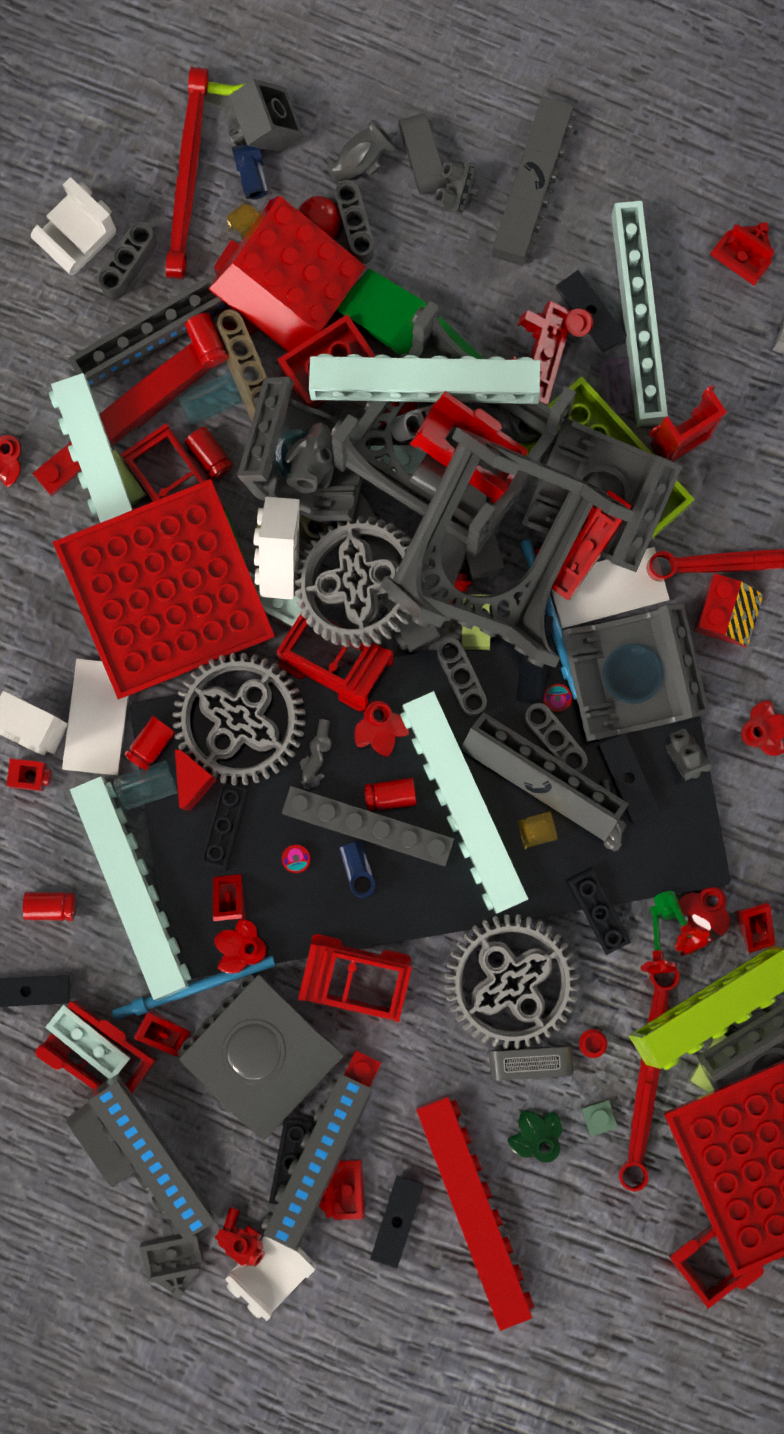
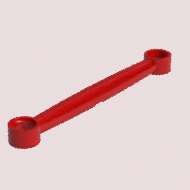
[166,67,209,280]
[646,549,784,582]
[618,969,680,1192]

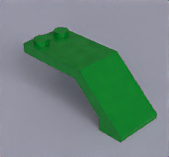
[335,268,483,359]

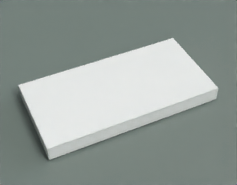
[550,547,670,629]
[62,659,129,776]

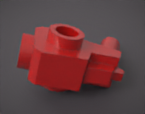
[215,1207,265,1267]

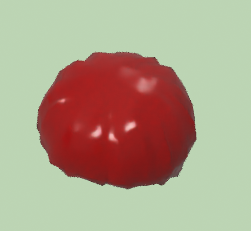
[297,196,342,240]

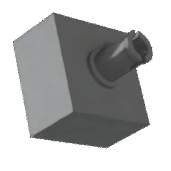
[229,79,304,153]

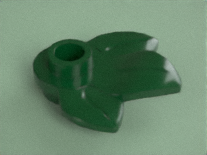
[507,1110,563,1163]

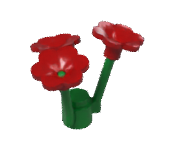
[641,891,714,974]

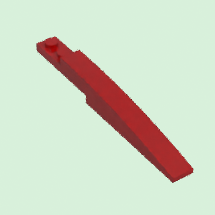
[32,316,259,497]

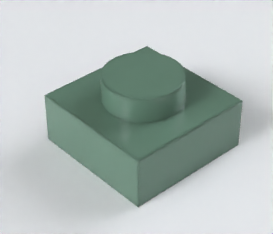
[581,1099,618,1136]

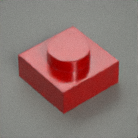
[344,1050,381,1088]

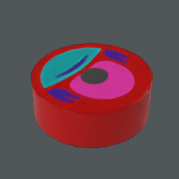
[543,684,572,713]
[282,845,311,873]

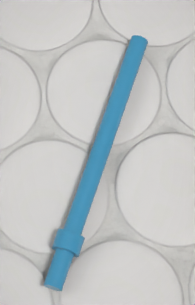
[520,539,577,700]
[112,955,276,1021]

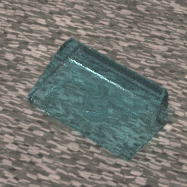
[177,373,241,425]
[114,761,177,811]

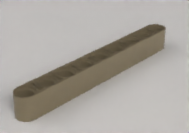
[215,310,328,545]

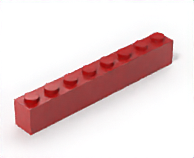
[416,1095,535,1331]

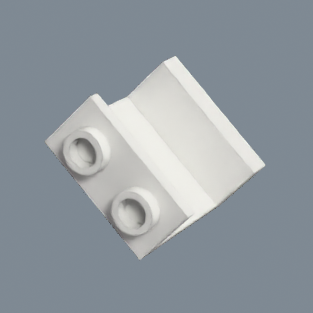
[225,1236,317,1321]

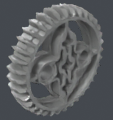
[294,516,425,648]
[173,653,306,786]
[445,914,579,1049]

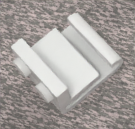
[31,177,116,275]

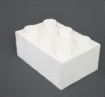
[254,497,300,599]
[0,691,68,756]

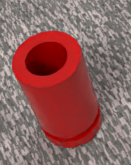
[184,313,228,369]
[184,427,234,481]
[124,716,175,771]
[364,778,416,812]
[23,892,76,921]

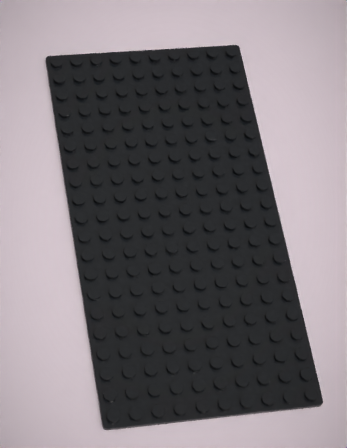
[129,616,731,978]

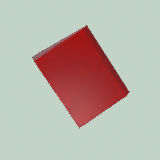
[175,750,217,811]

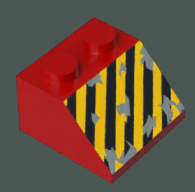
[694,573,764,648]

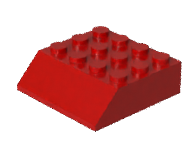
[208,196,366,352]

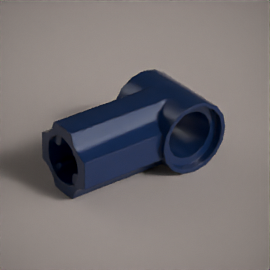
[232,143,268,200]
[339,841,376,899]

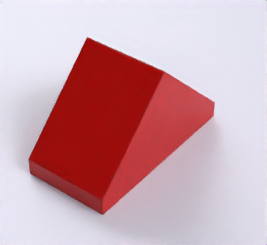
[213,874,246,921]
[734,903,776,953]
[134,1011,191,1057]

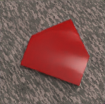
[710,222,775,286]
[319,1159,365,1220]

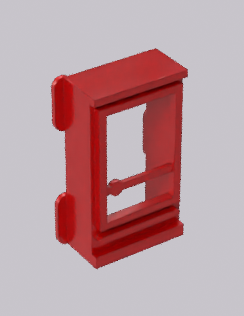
[649,385,727,462]
[410,391,529,503]
[120,423,226,510]
[277,614,394,712]
[298,934,412,1023]
[35,1000,158,1095]
[668,1225,764,1309]

